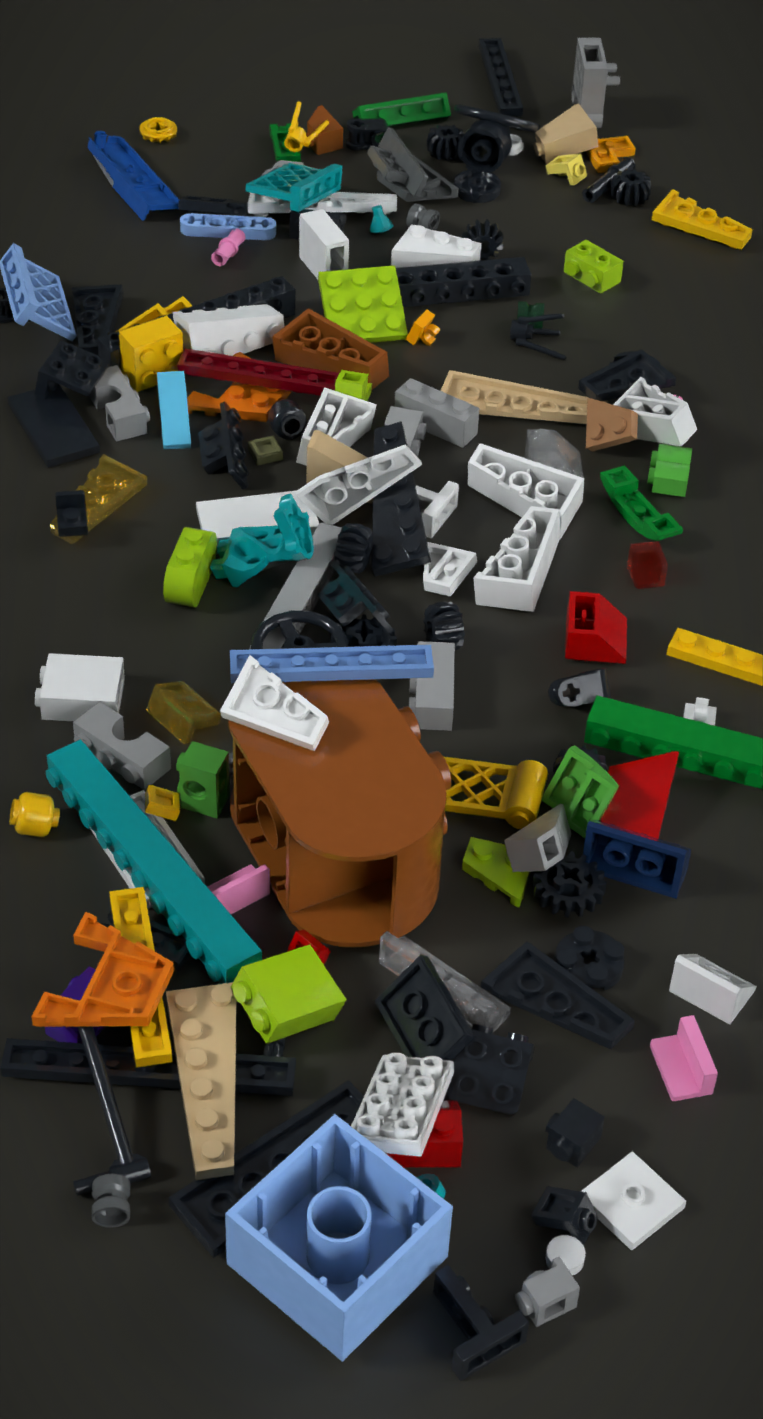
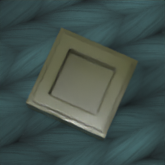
[248,436,283,466]

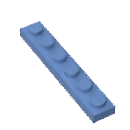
[230,645,434,683]

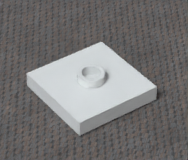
[581,1151,686,1251]

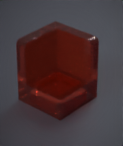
[627,541,668,589]

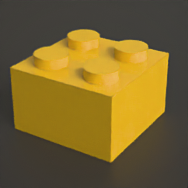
[119,316,183,392]

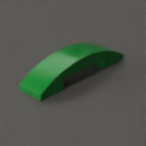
[600,465,683,541]

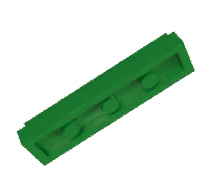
[352,92,451,127]

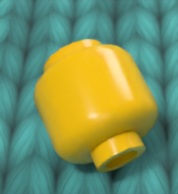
[9,792,60,837]

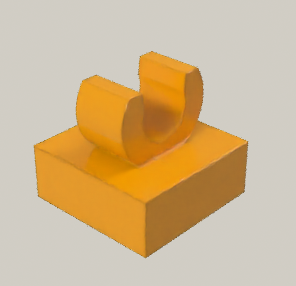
[406,309,440,346]

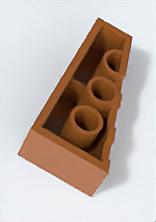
[272,308,389,390]

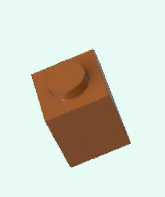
[306,105,343,155]

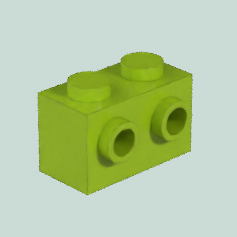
[564,240,624,294]

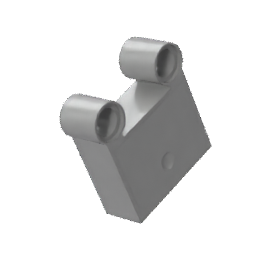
[572,38,620,128]

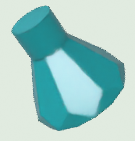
[370,205,393,233]

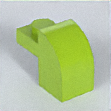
[335,370,372,401]

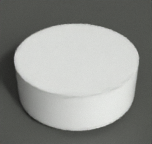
[546,1235,585,1275]

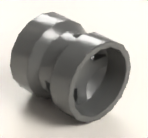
[406,203,440,231]
[92,1174,130,1228]

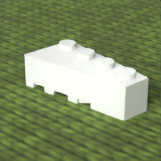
[468,443,584,540]
[473,506,561,612]

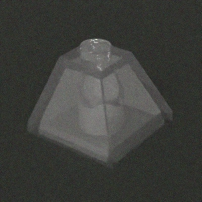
[525,429,585,492]

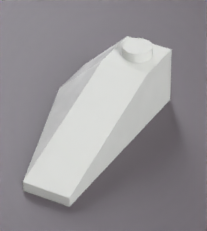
[295,445,422,525]

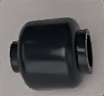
[268,399,307,440]

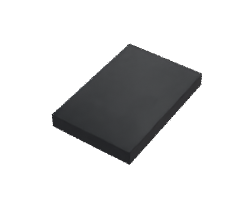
[374,954,475,1061]

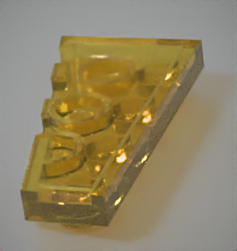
[50,454,147,544]

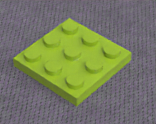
[318,265,408,343]

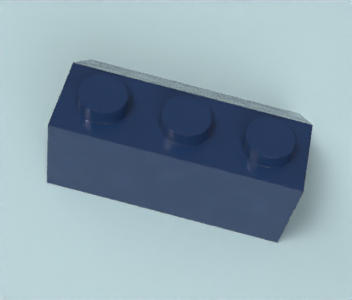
[583,820,691,899]

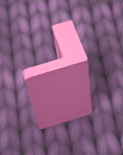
[208,864,270,914]
[650,1015,718,1101]

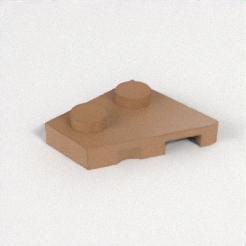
[586,398,638,452]

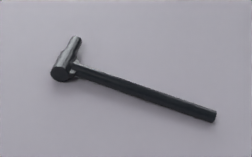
[73,1026,151,1196]

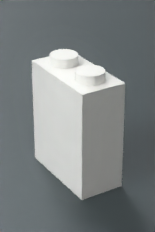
[299,208,349,279]
[35,653,125,721]

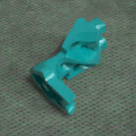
[210,494,314,587]

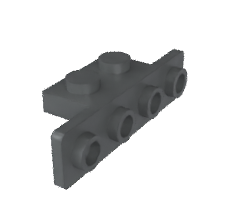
[367,127,428,197]

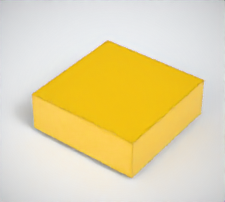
[145,785,180,821]

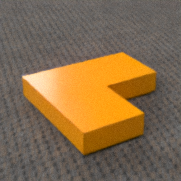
[585,136,636,173]

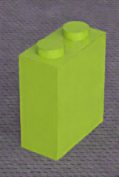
[231,944,347,1044]

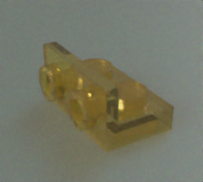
[146,681,221,744]

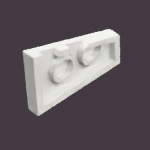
[220,655,329,751]

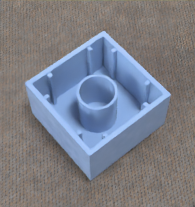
[225,1114,453,1362]

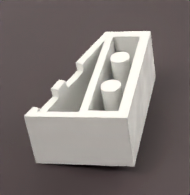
[391,225,481,268]
[613,377,697,446]
[296,388,377,466]

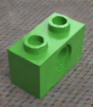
[176,741,230,819]

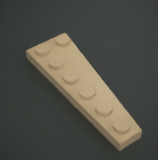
[441,370,607,424]
[166,982,237,1180]

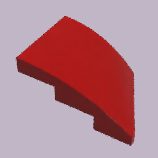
[600,751,679,839]

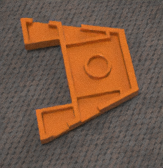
[187,352,291,422]
[32,912,174,1027]

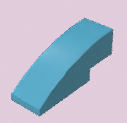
[157,371,191,450]

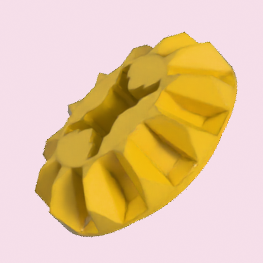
[139,117,177,143]

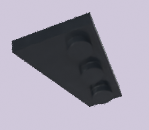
[578,349,676,401]

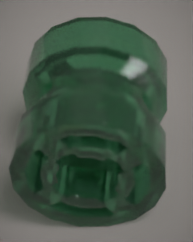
[517,301,545,329]

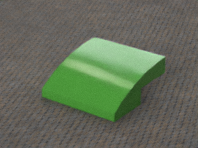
[542,745,619,838]

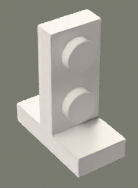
[416,481,459,539]

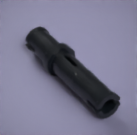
[582,157,636,203]

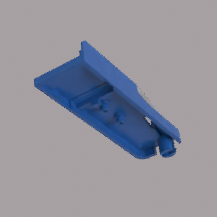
[87,130,179,221]

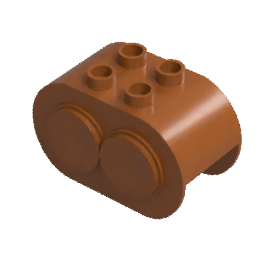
[228,679,451,947]

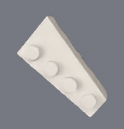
[173,304,285,356]

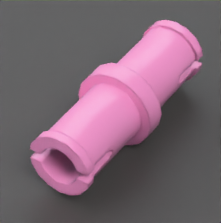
[211,228,245,267]

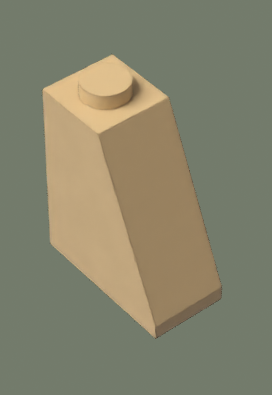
[534,104,598,164]
[306,430,373,504]

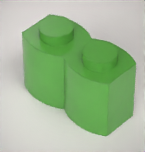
[647,443,692,497]

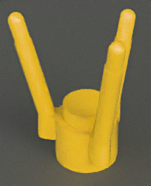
[284,101,329,152]

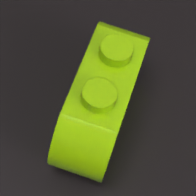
[163,527,217,608]

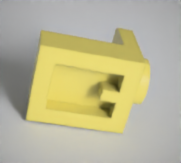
[545,154,587,186]

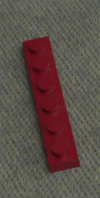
[177,349,340,396]

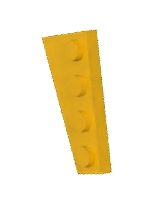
[652,189,753,249]

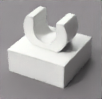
[683,697,717,726]

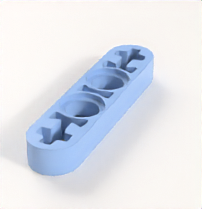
[180,213,276,240]

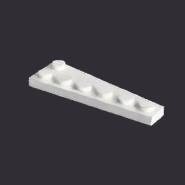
[248,192,397,217]

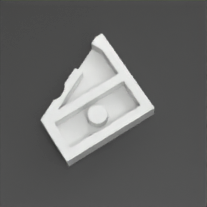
[423,542,477,596]

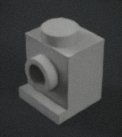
[515,1257,580,1327]

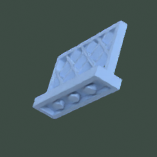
[0,243,77,341]

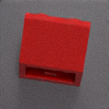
[565,591,627,664]

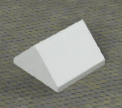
[669,954,757,1024]

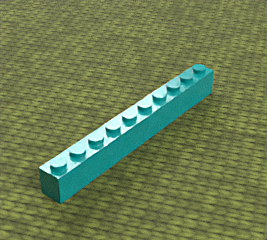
[45,739,262,984]

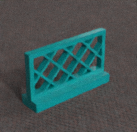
[246,163,343,212]

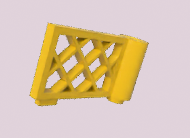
[444,757,548,829]

